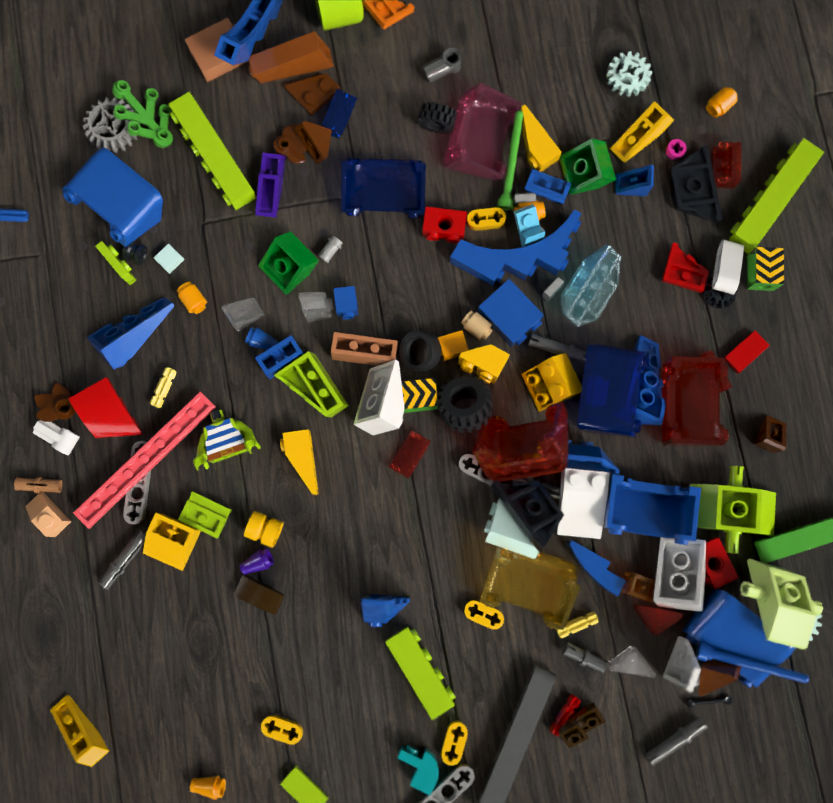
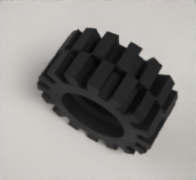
[417,102,457,134]

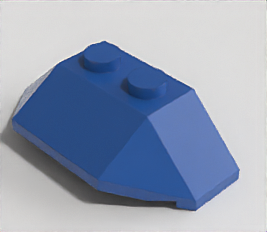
[530,439,619,476]

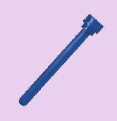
[696,641,809,683]

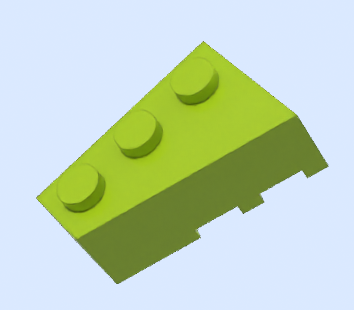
[274,351,349,418]

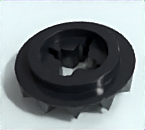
[703,277,738,309]

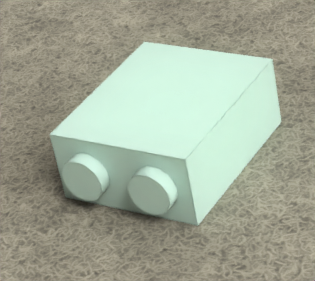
[484,498,539,559]

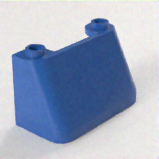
[63,148,163,247]
[604,474,701,545]
[682,589,796,688]

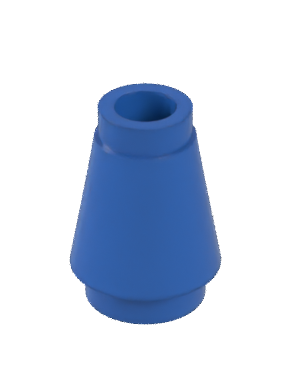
[245,327,278,350]

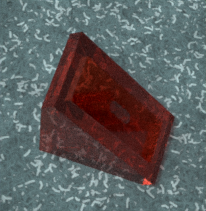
[633,604,683,636]

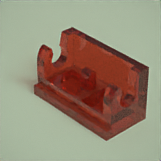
[712,142,742,189]
[389,431,431,480]

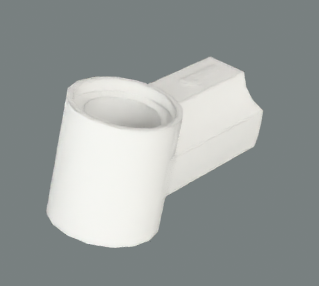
[33,420,80,455]

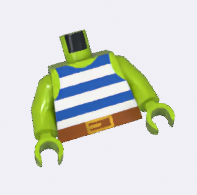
[193,410,261,471]

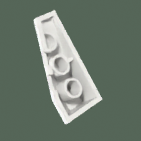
[662,636,701,692]

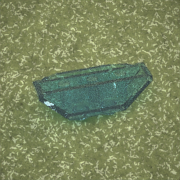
[561,244,622,327]

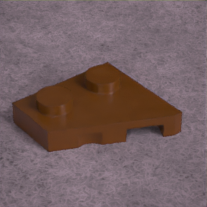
[284,73,341,117]

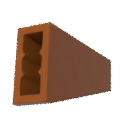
[248,31,334,83]

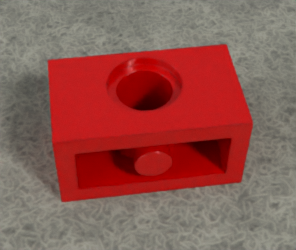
[422,207,467,243]
[705,537,739,589]

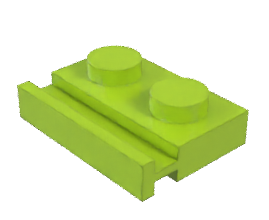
[95,241,136,285]
[178,491,232,538]

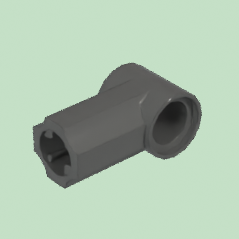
[421,47,461,83]

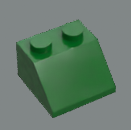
[560,138,616,195]
[258,231,319,295]

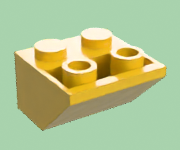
[458,344,510,384]
[522,353,584,412]
[143,513,201,571]

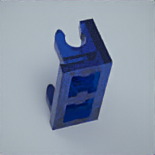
[321,89,358,138]

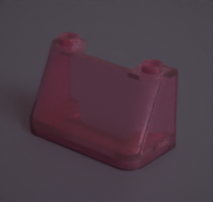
[443,82,522,181]

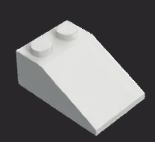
[353,360,405,435]
[557,468,610,539]
[653,538,706,612]

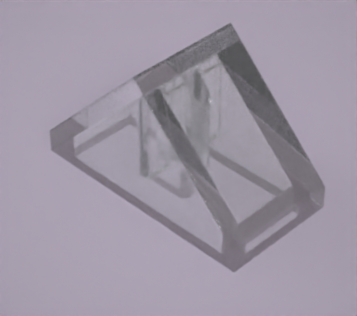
[221,297,265,332]
[606,645,655,678]

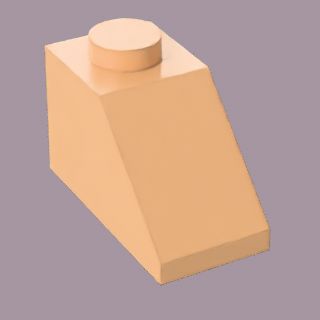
[25,492,71,537]

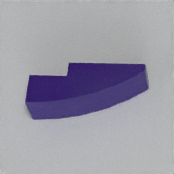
[255,153,286,218]

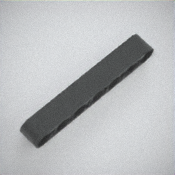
[477,665,556,803]

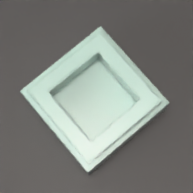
[154,244,184,274]

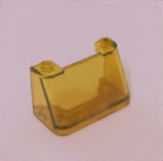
[479,546,581,630]

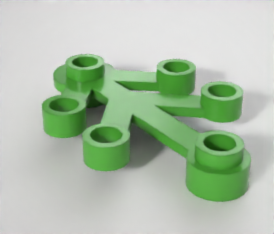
[112,80,173,148]

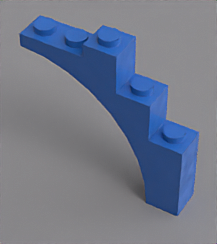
[214,0,283,65]
[450,209,582,286]

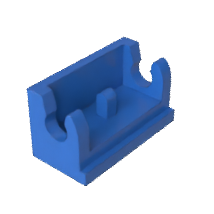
[525,169,571,205]

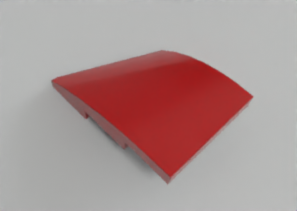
[69,377,143,438]

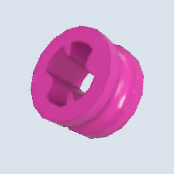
[665,139,686,160]

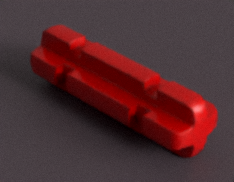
[549,694,581,737]

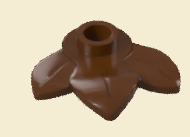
[273,124,308,164]
[34,383,75,422]

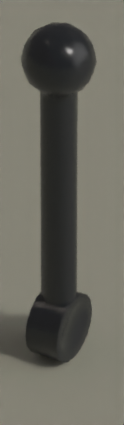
[686,695,733,708]

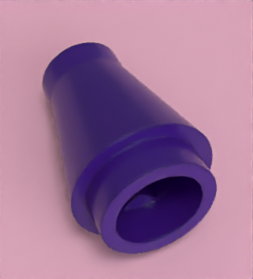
[240,549,274,575]

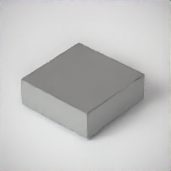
[513,193,536,203]
[542,277,564,302]

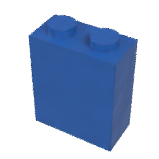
[477,279,544,347]

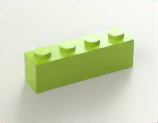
[385,626,456,720]

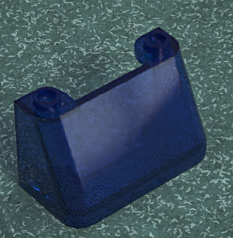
[341,158,426,218]
[578,343,649,438]

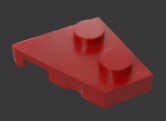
[661,242,709,293]

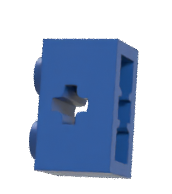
[255,335,304,380]

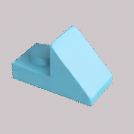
[513,204,545,247]

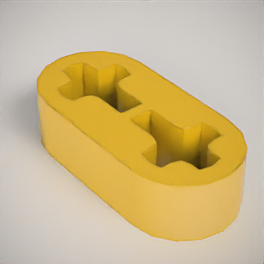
[467,208,506,231]
[464,600,504,630]
[261,715,303,745]
[441,721,468,766]

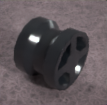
[122,241,148,265]

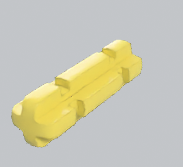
[150,367,176,408]
[556,612,599,638]

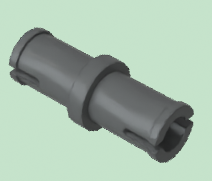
[562,642,608,674]

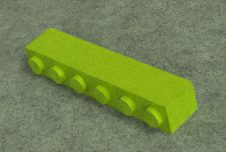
[169,92,257,210]
[729,138,824,254]

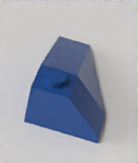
[87,297,174,369]
[362,594,410,627]

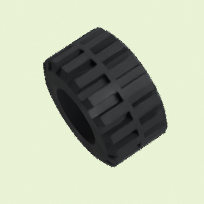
[437,374,494,433]

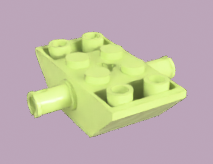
[740,559,823,649]

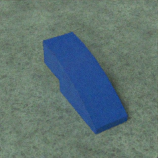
[567,540,626,596]

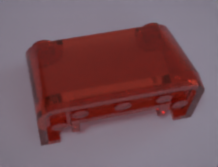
[662,356,728,446]
[472,402,568,481]

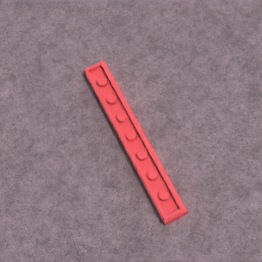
[73,391,216,528]

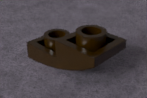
[234,575,285,615]
[558,702,606,749]

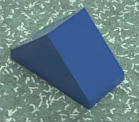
[615,165,654,196]

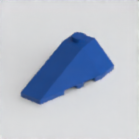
[612,335,666,425]

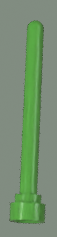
[497,110,523,210]

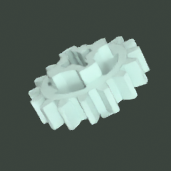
[606,51,652,97]

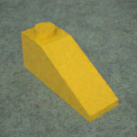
[610,101,674,163]
[521,105,561,172]
[280,429,319,495]
[50,695,109,767]

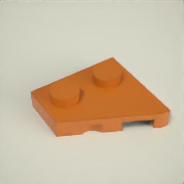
[362,0,414,30]

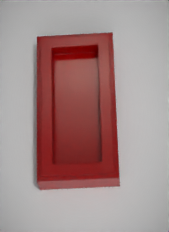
[723,330,770,374]

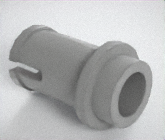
[318,236,343,263]

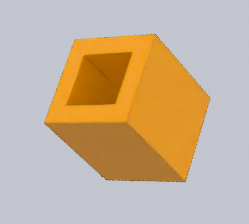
[438,330,469,361]

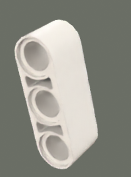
[712,239,744,295]

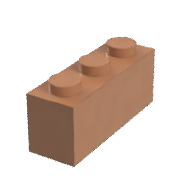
[331,332,398,366]

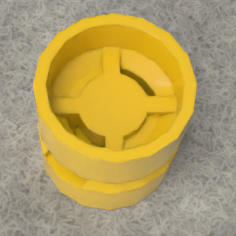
[244,511,284,548]

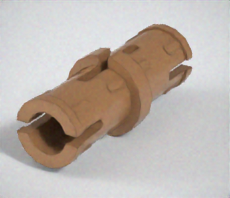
[14,476,63,494]

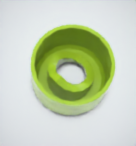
[315,0,364,31]

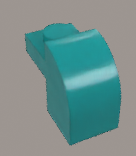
[398,745,438,796]

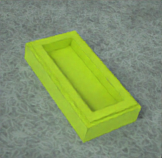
[280,765,328,803]

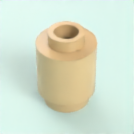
[461,310,493,340]

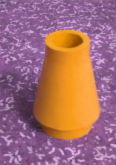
[190,776,226,800]

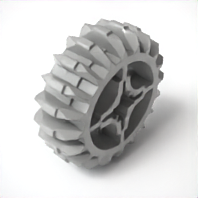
[83,97,140,153]

